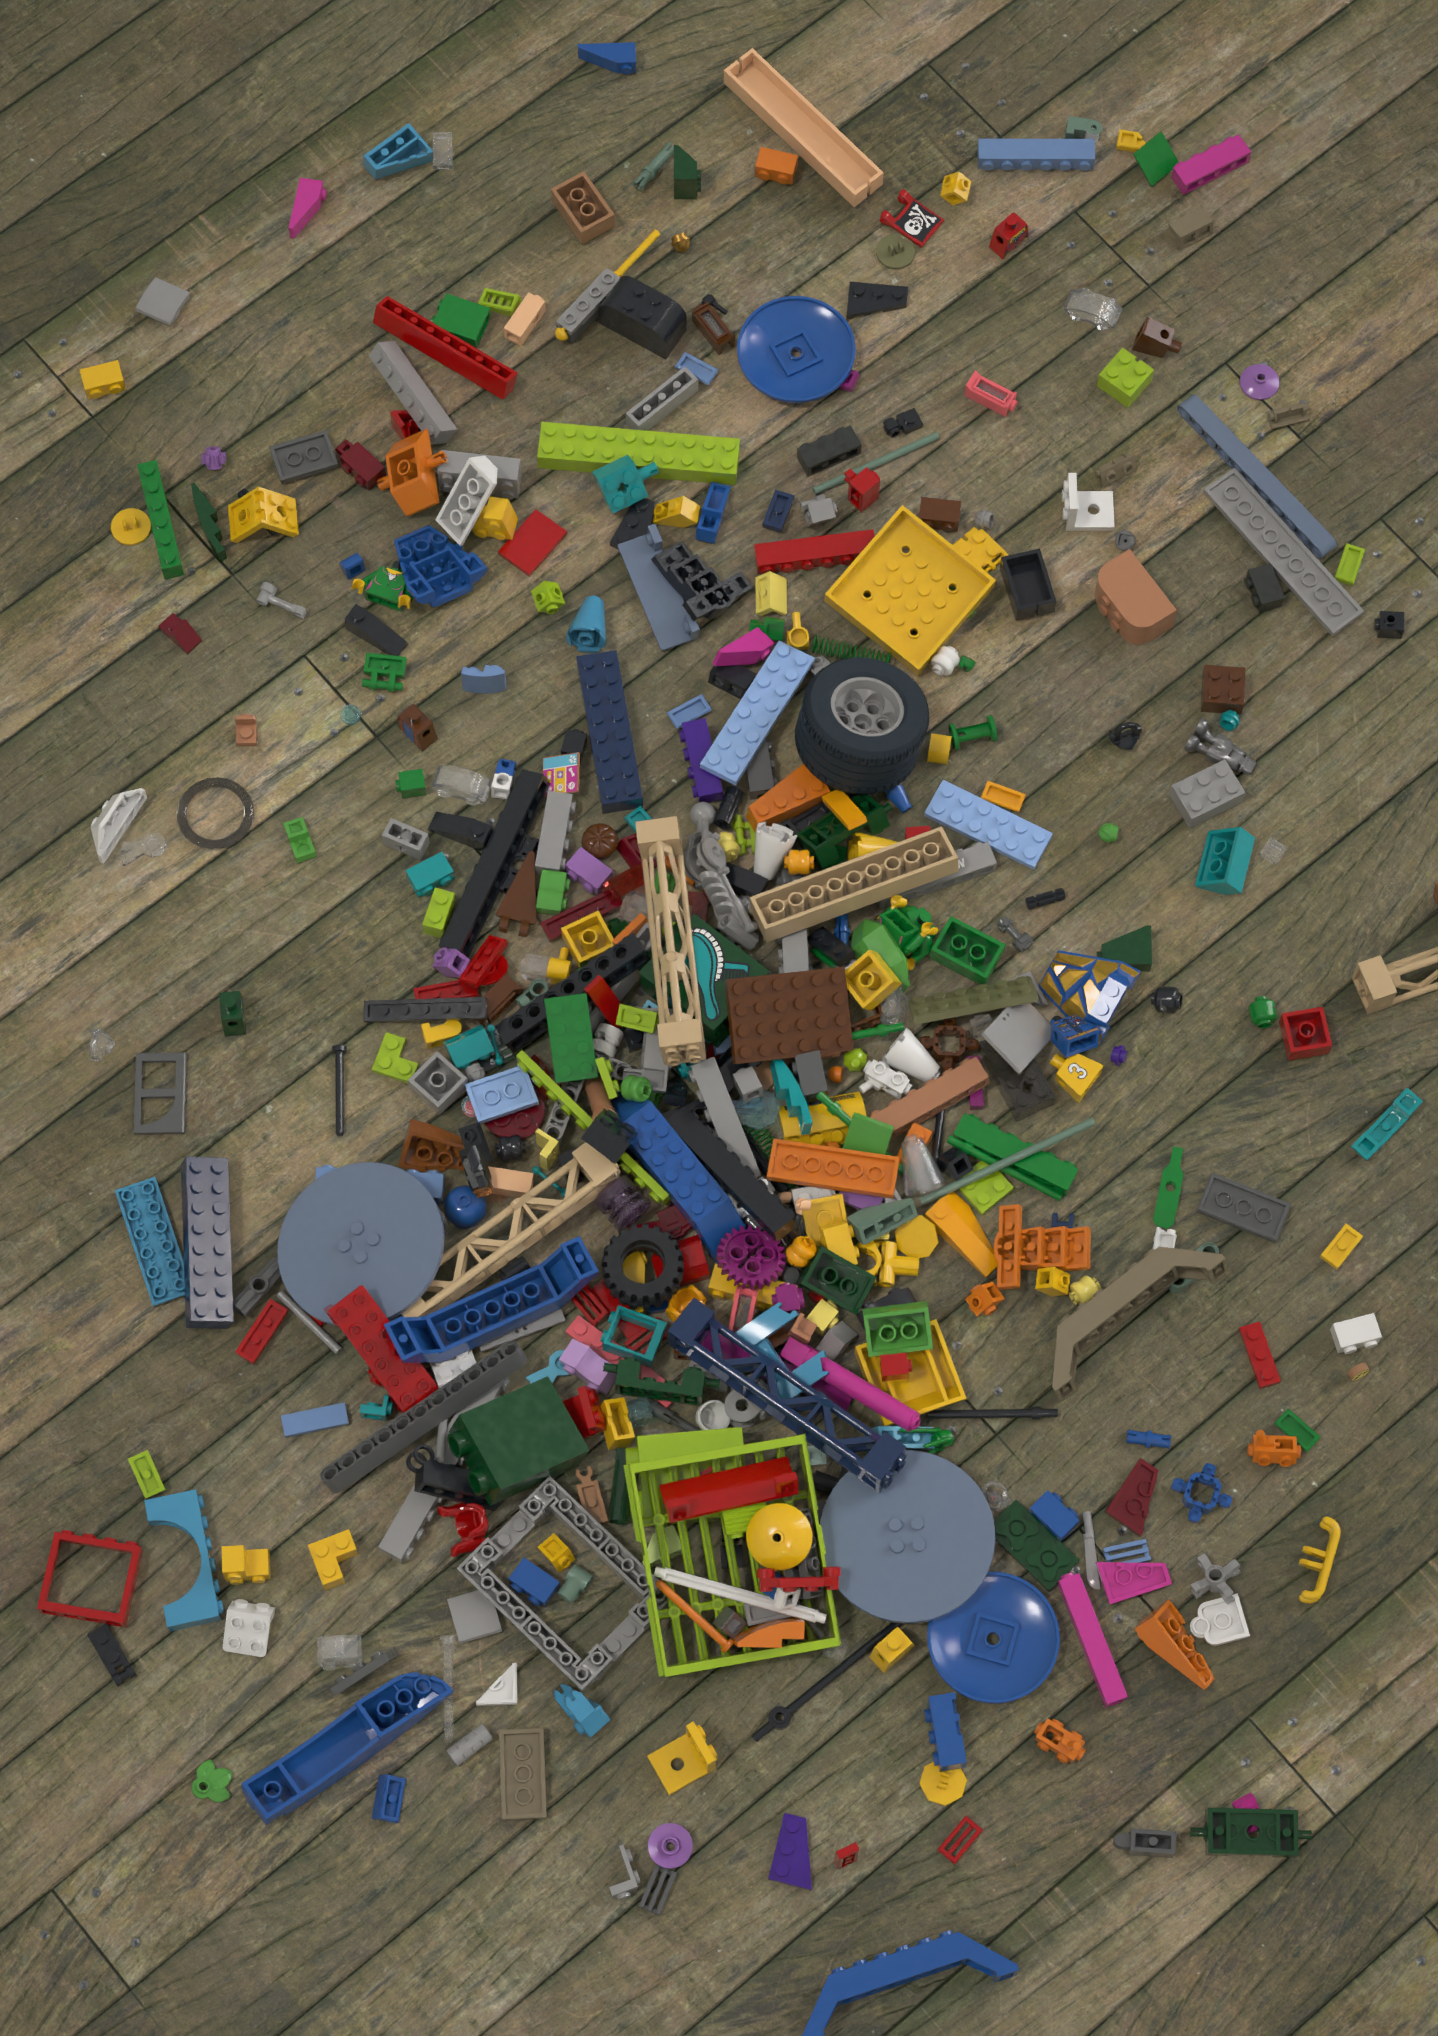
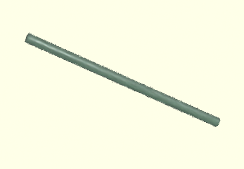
[919,1117,1096,1206]

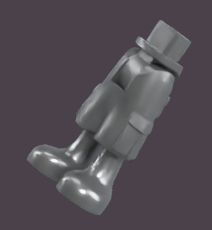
[1184,718,1257,776]

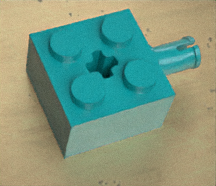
[592,455,659,514]

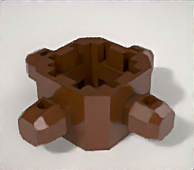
[919,1017,979,1072]

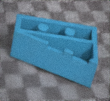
[363,123,433,180]

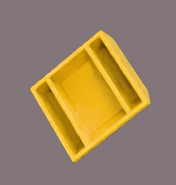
[854,1319,966,1426]

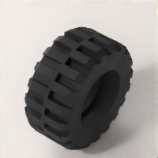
[602,1224,684,1310]

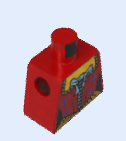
[989,212,1029,259]

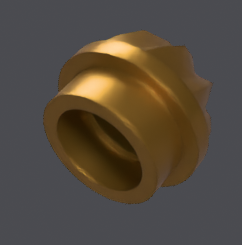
[671,233,690,253]

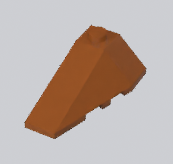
[398,1119,491,1172]

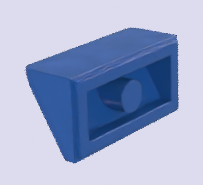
[372,1774,406,1823]

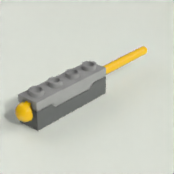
[555,229,660,344]

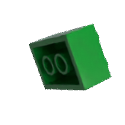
[929,916,1006,985]

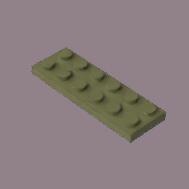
[908,976,1038,1025]

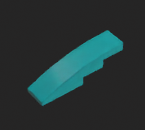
[769,1059,813,1135]

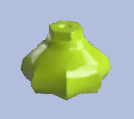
[843,1048,868,1072]

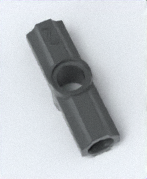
[233,1257,281,1317]

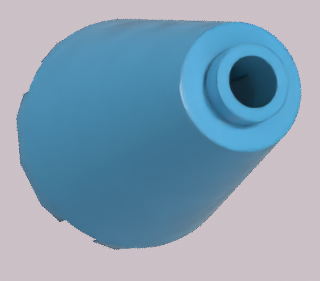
[566,595,606,653]

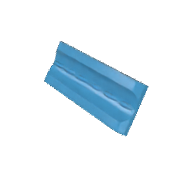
[115,1177,185,1307]

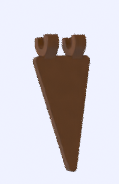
[496,851,536,937]

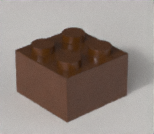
[1201,665,1246,715]

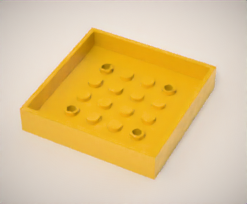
[824,505,996,676]

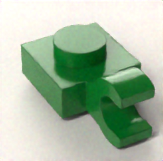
[749,617,785,641]

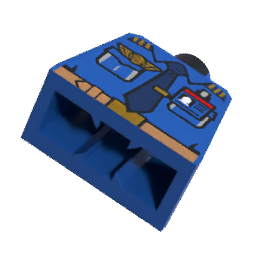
[1050,1015,1100,1058]

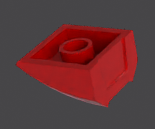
[651,1235,710,1287]

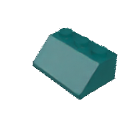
[1195,827,1255,895]

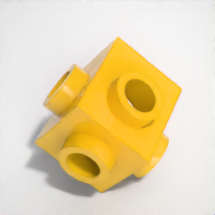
[940,172,971,206]

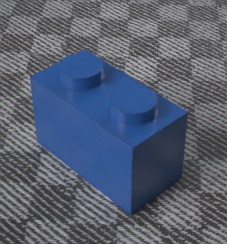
[1029,1490,1079,1542]
[508,1558,560,1608]

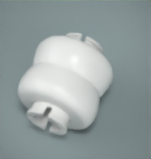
[930,646,960,676]

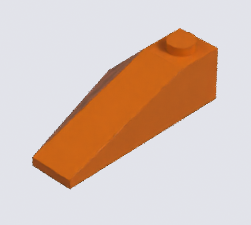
[1135,1599,1215,1690]

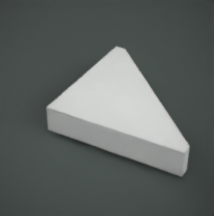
[476,1663,517,1706]

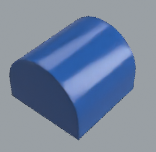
[339,553,365,580]

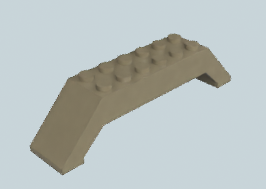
[1052,1247,1229,1403]

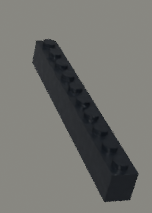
[439,769,550,958]

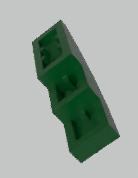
[191,483,227,563]

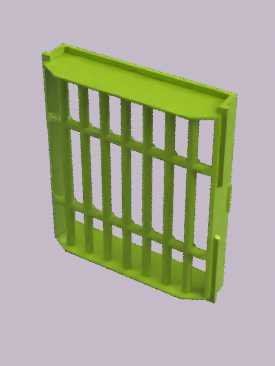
[623,1434,841,1677]

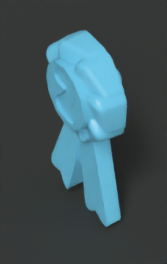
[526,1350,569,1384]

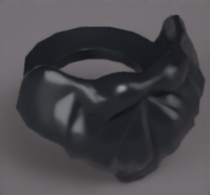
[1109,722,1142,750]

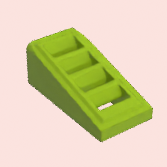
[478,288,523,317]

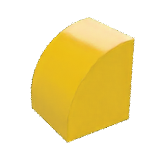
[927,733,952,765]

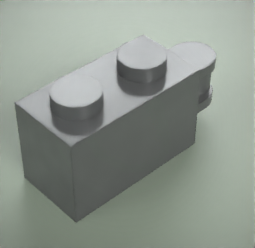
[1113,1828,1176,1858]

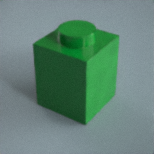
[395,769,426,799]

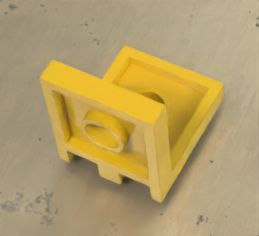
[228,487,299,543]
[647,1721,717,1796]

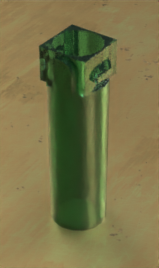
[608,1447,630,1525]

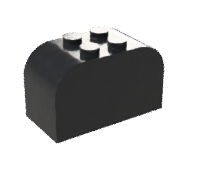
[599,276,687,359]

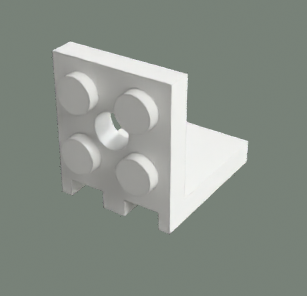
[1062,473,1114,531]

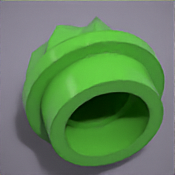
[1098,823,1118,843]

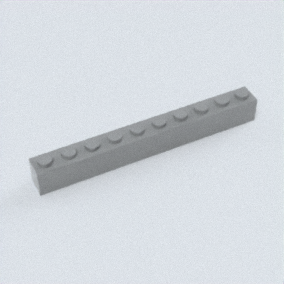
[378,1376,511,1564]

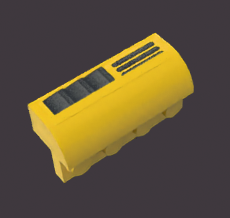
[777,1091,867,1146]

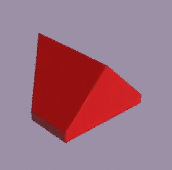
[390,410,421,440]

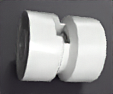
[593,1023,624,1058]

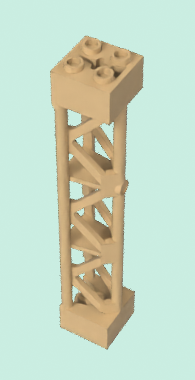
[635,816,706,1066]
[1352,947,1438,1014]
[401,1143,621,1317]

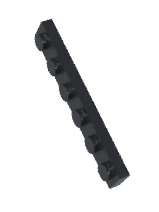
[363,997,488,1023]

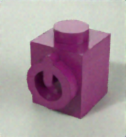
[771,1283,804,1314]

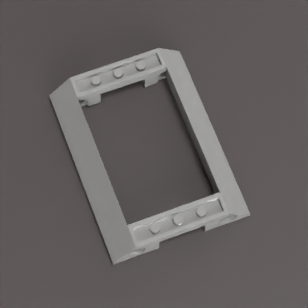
[457,1476,668,1691]

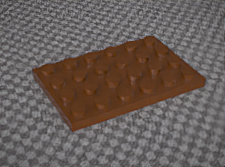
[724,967,853,1064]

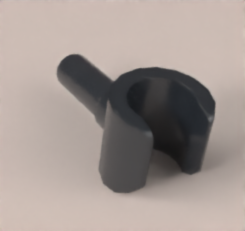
[701,294,728,315]

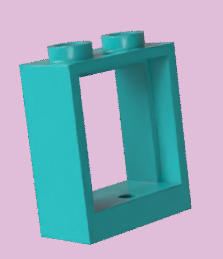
[600,1305,667,1368]

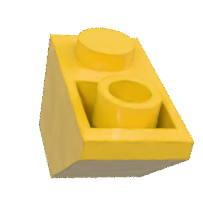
[653,496,700,528]
[820,1220,860,1265]

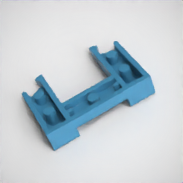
[735,1302,829,1399]

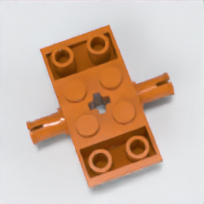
[377,429,447,517]

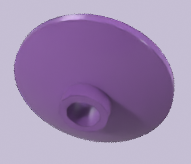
[1240,364,1279,400]
[648,1823,693,1869]

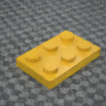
[802,1193,848,1248]

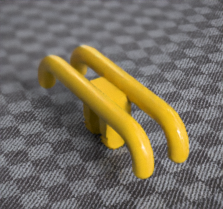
[1299,1516,1341,1604]

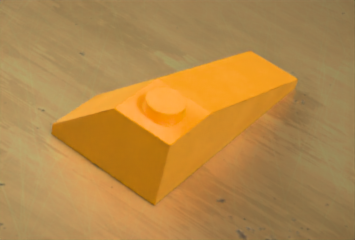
[925,1191,998,1278]

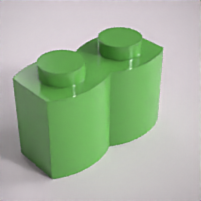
[536,869,570,915]

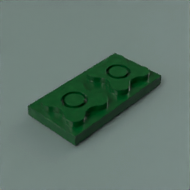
[994,1500,1079,1592]

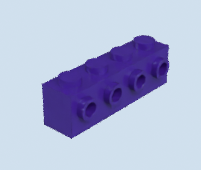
[679,718,723,803]

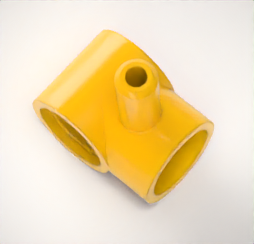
[787,612,809,650]
[546,947,571,985]

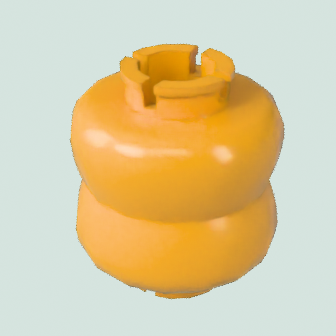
[784,849,814,875]
[786,1236,817,1267]

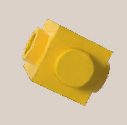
[1035,1267,1070,1297]

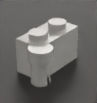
[800,494,838,527]

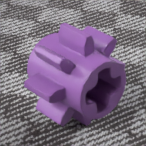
[201,446,226,470]

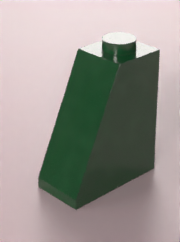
[1096,925,1152,972]

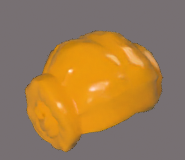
[665,1285,707,1322]

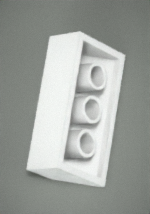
[435,456,498,546]

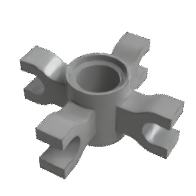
[1191,1553,1241,1604]

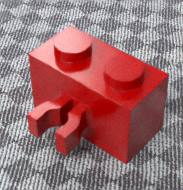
[844,467,880,513]

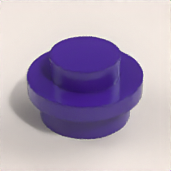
[1110,1045,1127,1066]

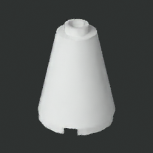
[754,822,797,880]
[881,1028,940,1083]

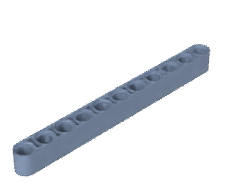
[1177,394,1337,559]

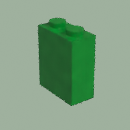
[431,293,491,348]

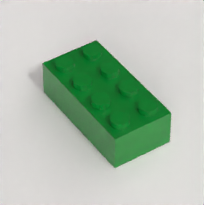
[544,993,598,1083]

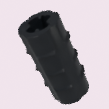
[714,786,744,830]

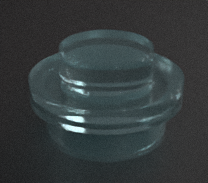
[341,705,361,725]

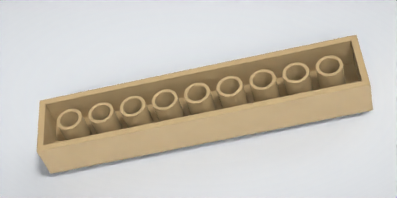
[750,826,959,943]

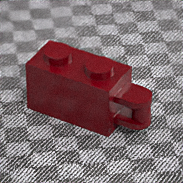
[335,439,386,491]

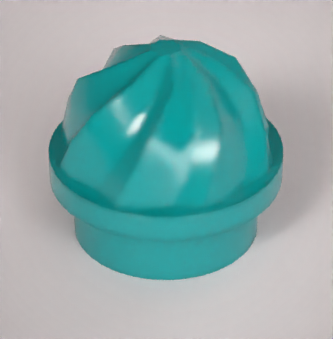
[1219,710,1240,731]

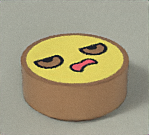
[1347,1363,1370,1381]

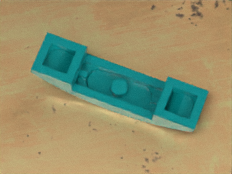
[1351,1088,1423,1161]

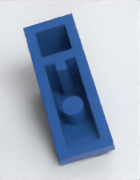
[578,42,636,74]

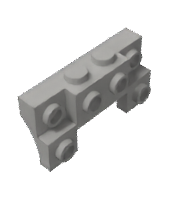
[622,1007,673,1094]

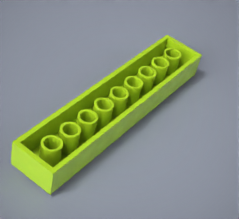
[537,422,740,485]

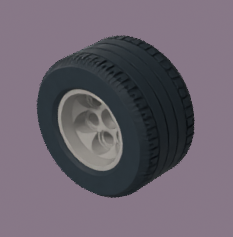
[795,657,929,794]

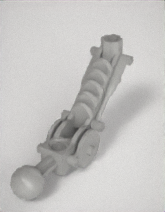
[683,801,759,950]

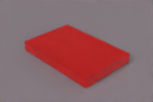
[498,509,567,577]

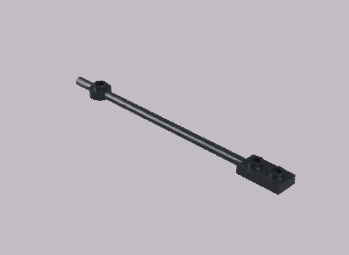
[751,1622,903,1742]

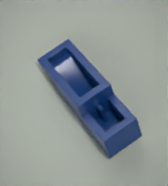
[696,482,731,544]

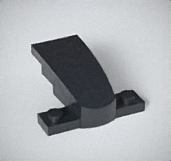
[651,541,753,622]

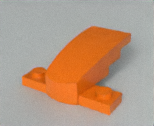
[994,1204,1091,1290]

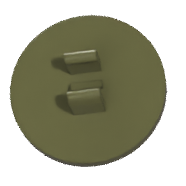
[876,234,915,269]

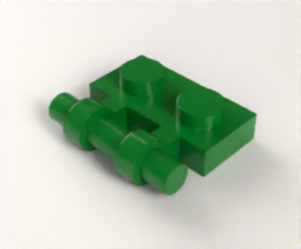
[362,653,407,692]

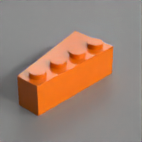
[746,764,830,834]

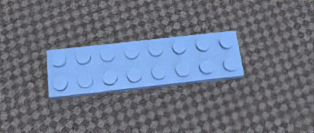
[700,641,815,786]

